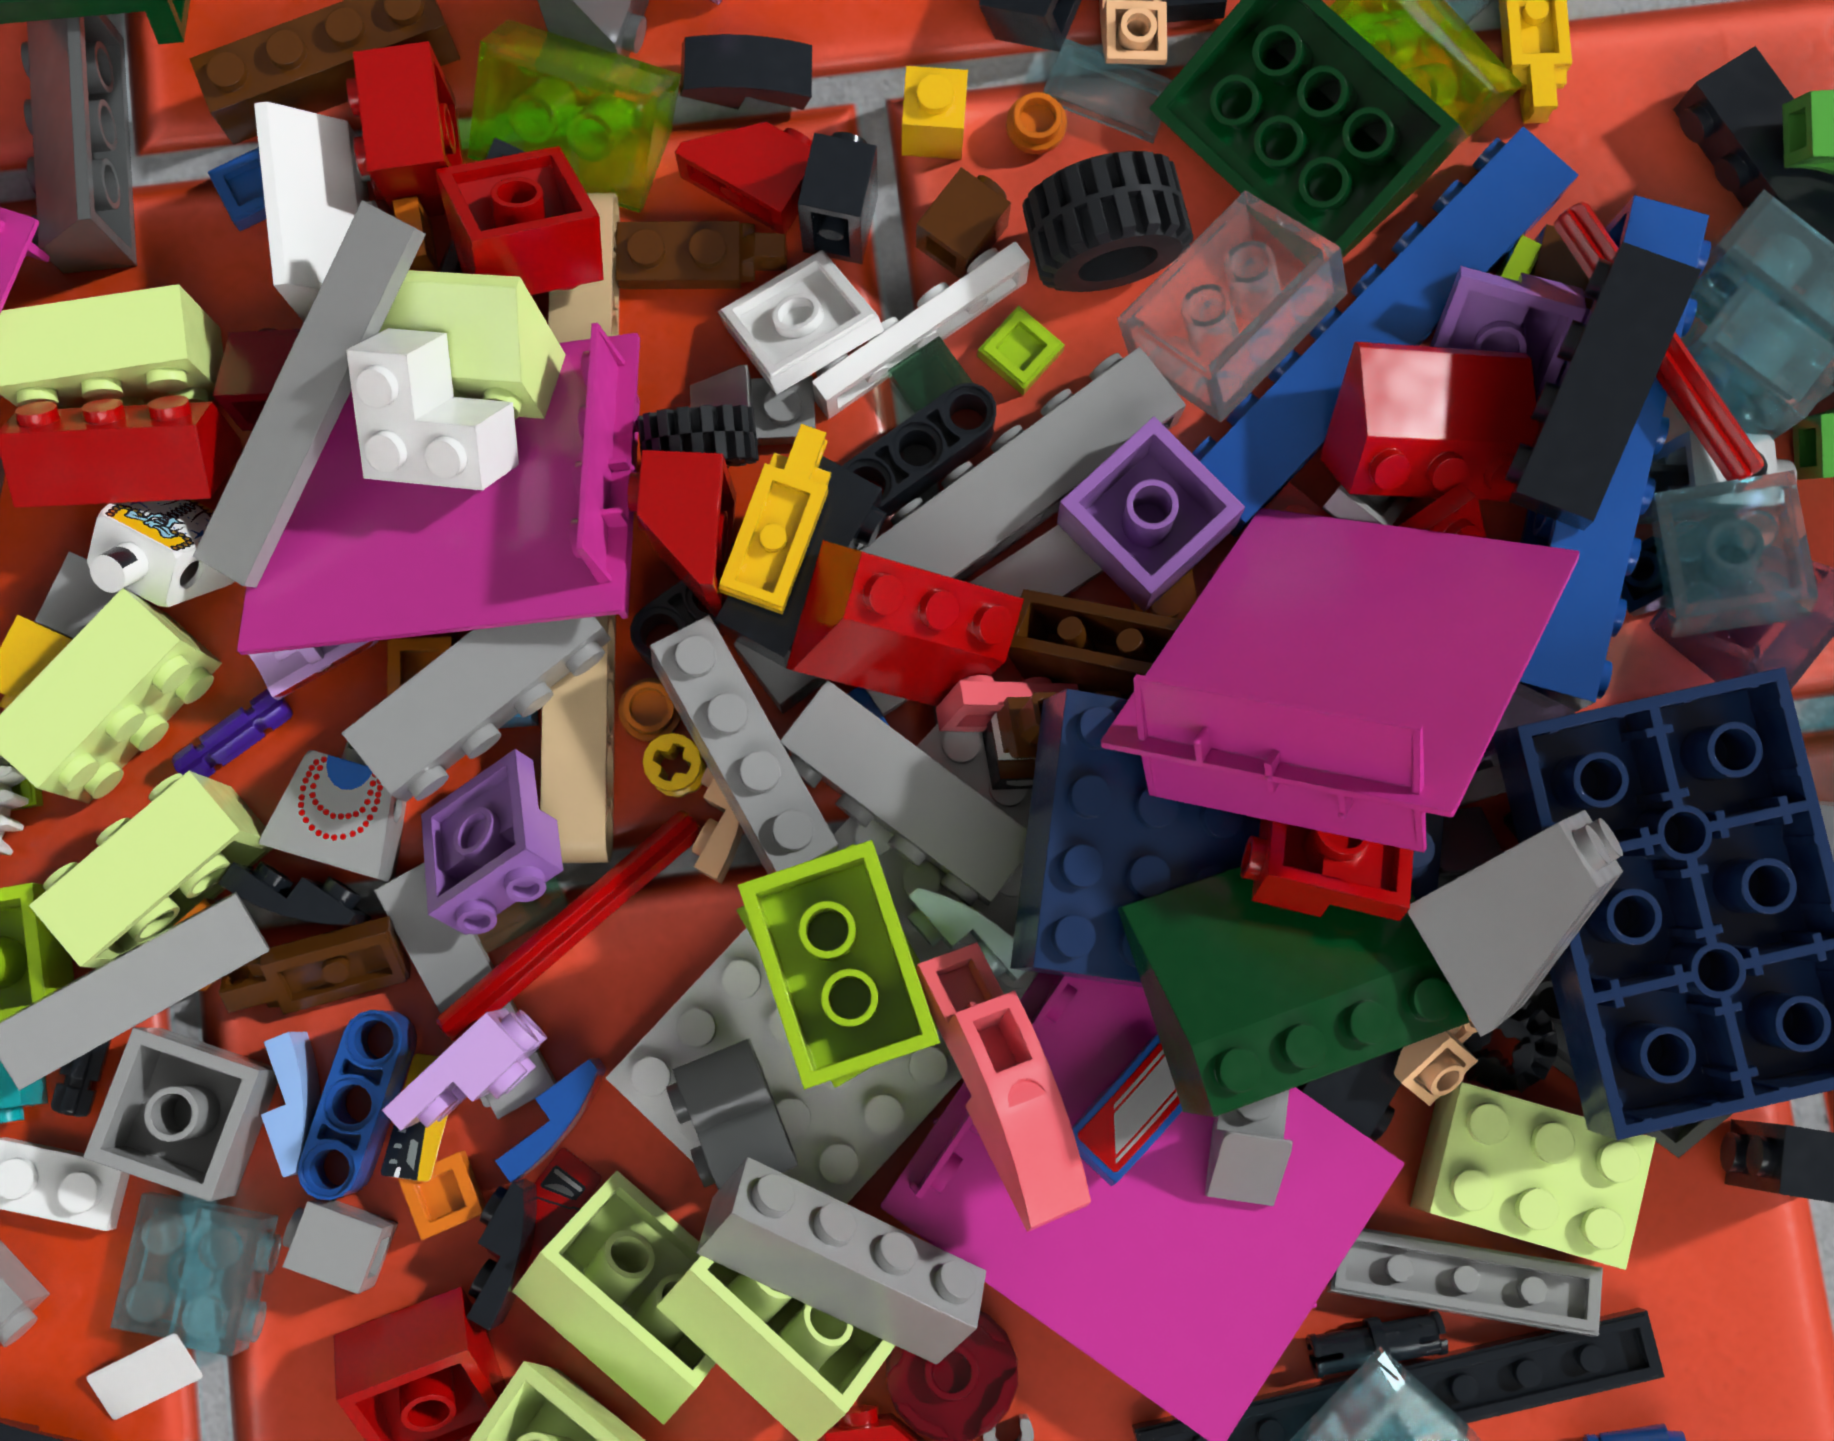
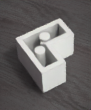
[346,328,519,490]

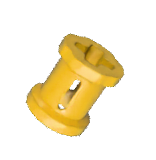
[643,733,706,798]

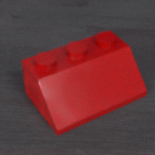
[1320,342,1539,501]
[0,395,243,508]
[786,540,1024,706]

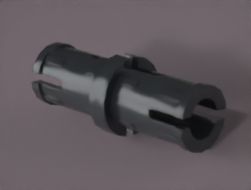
[1306,1311,1448,1378]

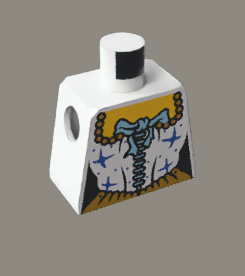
[87,499,235,607]

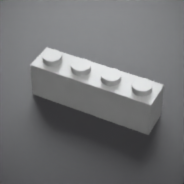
[650,615,839,874]
[342,617,611,802]
[780,680,1027,907]
[696,1157,986,1365]

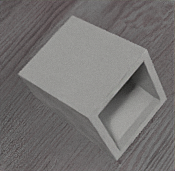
[1407,810,1623,1037]

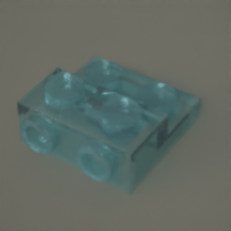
[110,1192,282,1356]

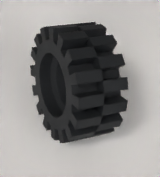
[637,404,759,468]

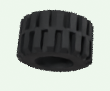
[1022,151,1193,292]

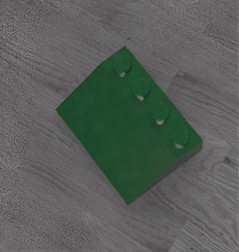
[1149,0,1467,273]
[1117,866,1470,1117]

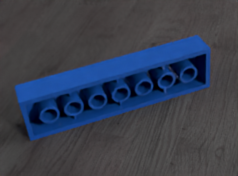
[1506,195,1711,720]

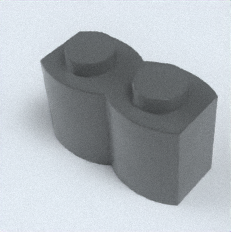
[666,1038,798,1190]

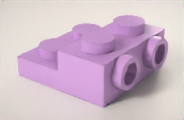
[382,1008,547,1131]

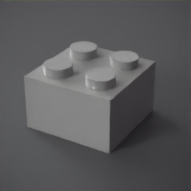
[83,1027,278,1202]

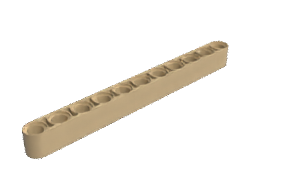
[540,193,620,863]

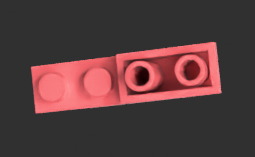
[915,942,1091,1232]

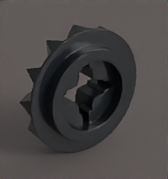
[1463,998,1558,1093]

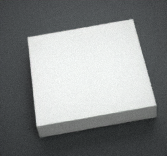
[718,250,884,395]

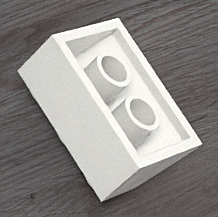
[254,102,378,322]

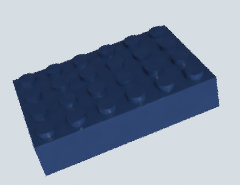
[1493,667,1834,1140]
[1010,689,1444,987]

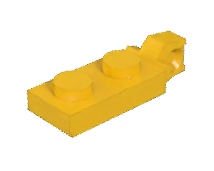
[1499,0,1572,123]
[718,424,831,615]

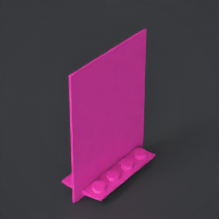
[237,323,640,655]
[1101,508,1580,853]
[881,973,1404,1441]

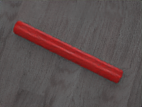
[1554,202,1764,485]
[436,810,701,1042]

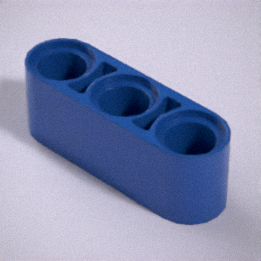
[297,1010,417,1200]

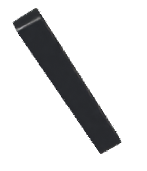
[630,383,997,668]

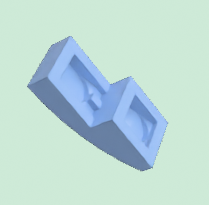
[261,1032,321,1178]

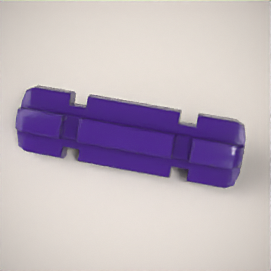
[172,689,293,778]

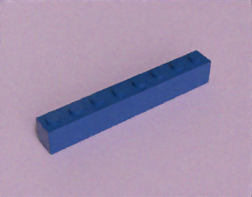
[1192,126,1579,538]

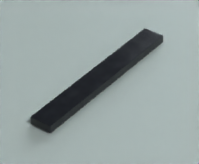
[1132,1308,1665,1441]

